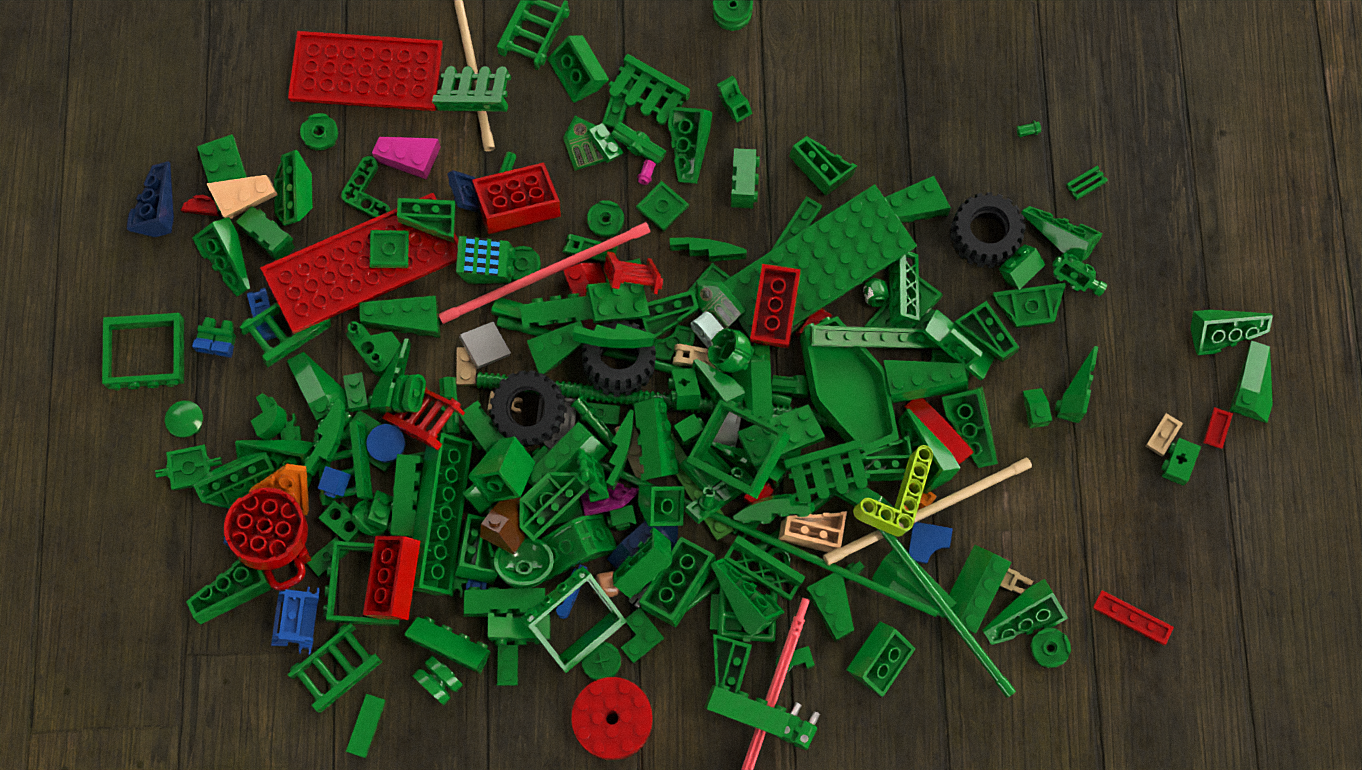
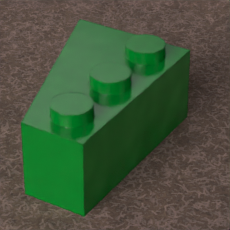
[397,198,455,243]
[527,320,586,375]

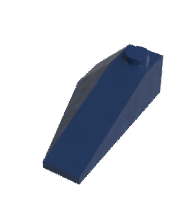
[126,162,174,237]

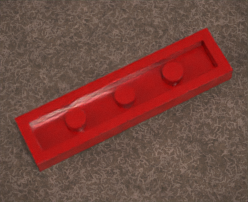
[1092,590,1174,645]

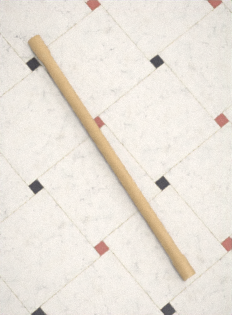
[454,0,495,151]
[823,457,1032,566]

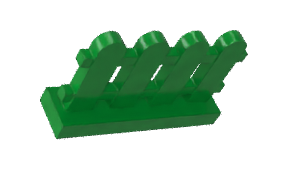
[609,53,690,125]
[432,66,511,112]
[784,439,871,502]

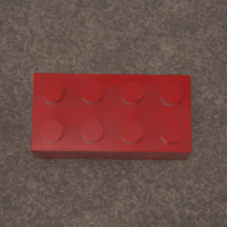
[750,264,801,349]
[363,536,420,620]

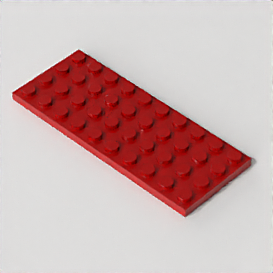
[260,193,458,334]

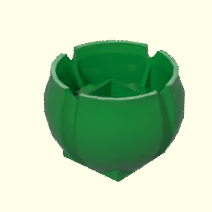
[708,328,755,373]

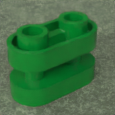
[392,374,426,413]

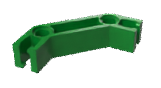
[804,462,894,520]

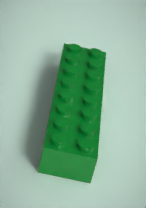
[413,433,473,596]

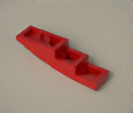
[905,398,973,464]

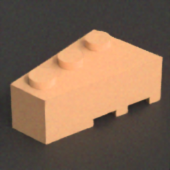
[207,175,278,219]
[778,511,847,553]

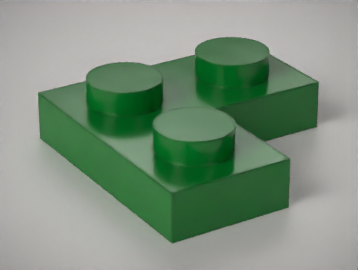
[621,607,664,664]

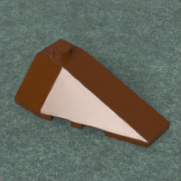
[480,483,533,555]

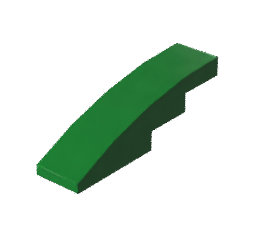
[670,237,747,262]
[573,323,655,348]
[606,409,634,491]

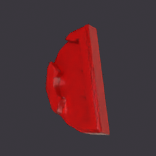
[181,195,219,216]

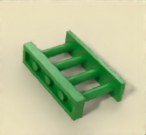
[497,0,570,70]
[240,303,331,368]
[314,420,373,507]
[287,623,383,713]

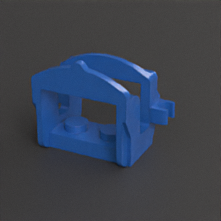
[271,587,319,655]

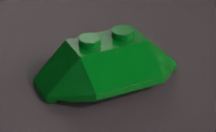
[274,150,313,226]
[193,452,274,509]
[519,472,590,541]

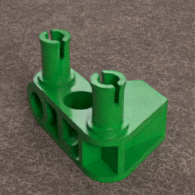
[345,321,401,377]

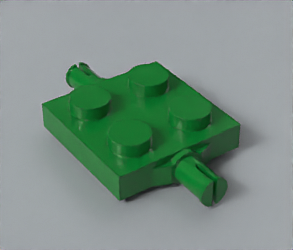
[155,444,222,491]

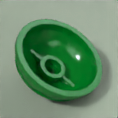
[494,536,554,589]

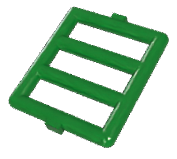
[717,571,778,643]

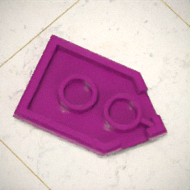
[581,483,639,516]

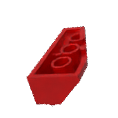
[563,263,608,330]

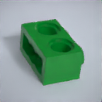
[319,501,363,542]

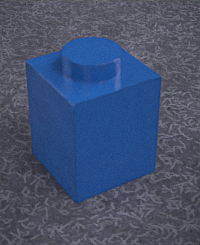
[318,466,351,498]

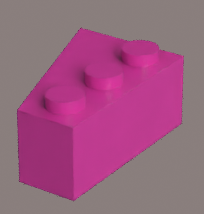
[372,137,441,179]

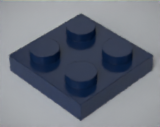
[447,170,481,213]

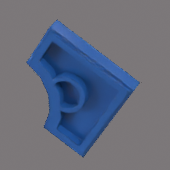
[909,522,953,564]

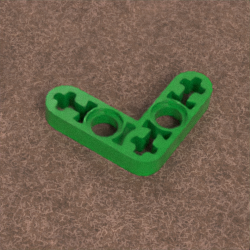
[341,156,391,218]

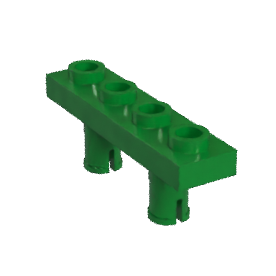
[685,467,754,524]

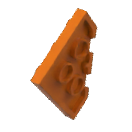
[248,464,309,515]

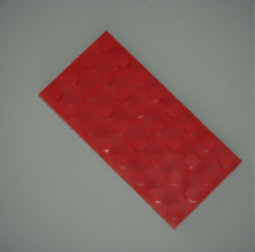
[288,31,443,111]

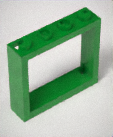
[102,313,184,391]
[686,399,791,499]
[323,541,400,627]
[521,566,627,673]

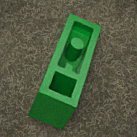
[692,359,745,406]

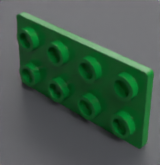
[923,310,994,380]

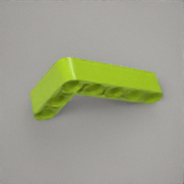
[853,445,933,537]

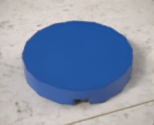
[366,424,406,463]

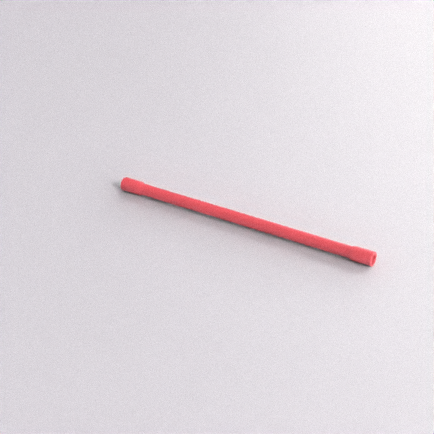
[439,222,651,324]

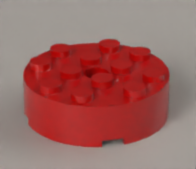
[224,488,308,570]
[572,677,653,760]

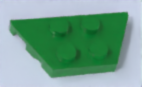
[992,283,1066,328]

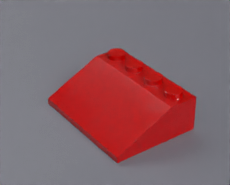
[472,163,561,234]

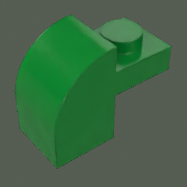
[717,76,753,122]
[251,393,287,440]

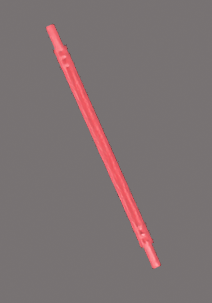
[741,598,810,770]

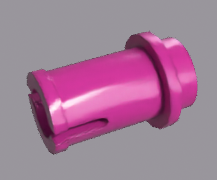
[637,160,656,185]

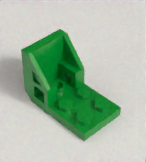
[540,514,618,582]

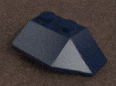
[607,521,678,570]

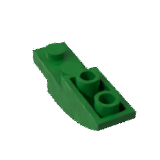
[303,398,346,477]
[733,494,815,524]

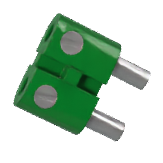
[776,702,820,750]

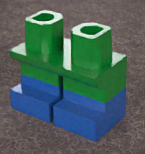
[192,317,236,358]

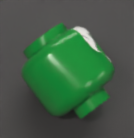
[863,278,889,307]

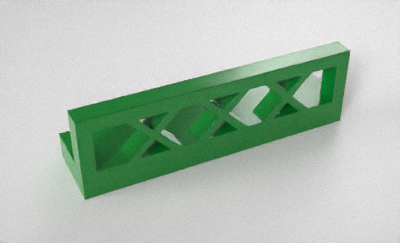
[889,252,920,324]
[723,535,805,601]

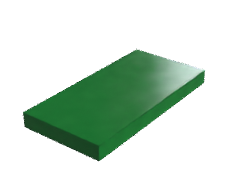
[864,276,943,350]

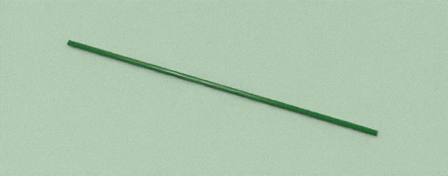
[543,442,939,617]

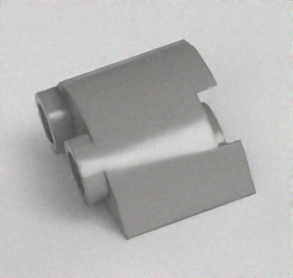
[713,412,741,447]

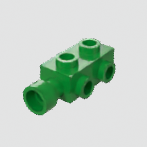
[1052,252,1107,297]

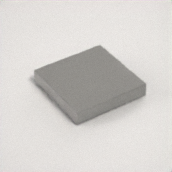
[459,322,511,369]

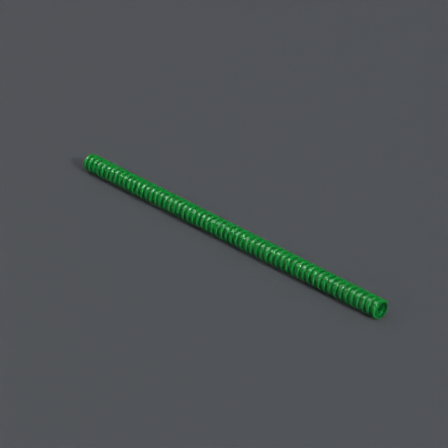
[476,371,832,428]

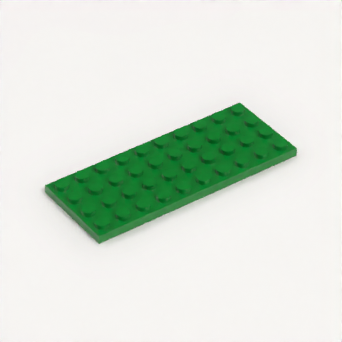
[723,184,917,346]

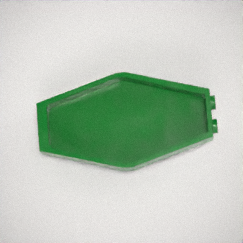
[799,316,899,454]

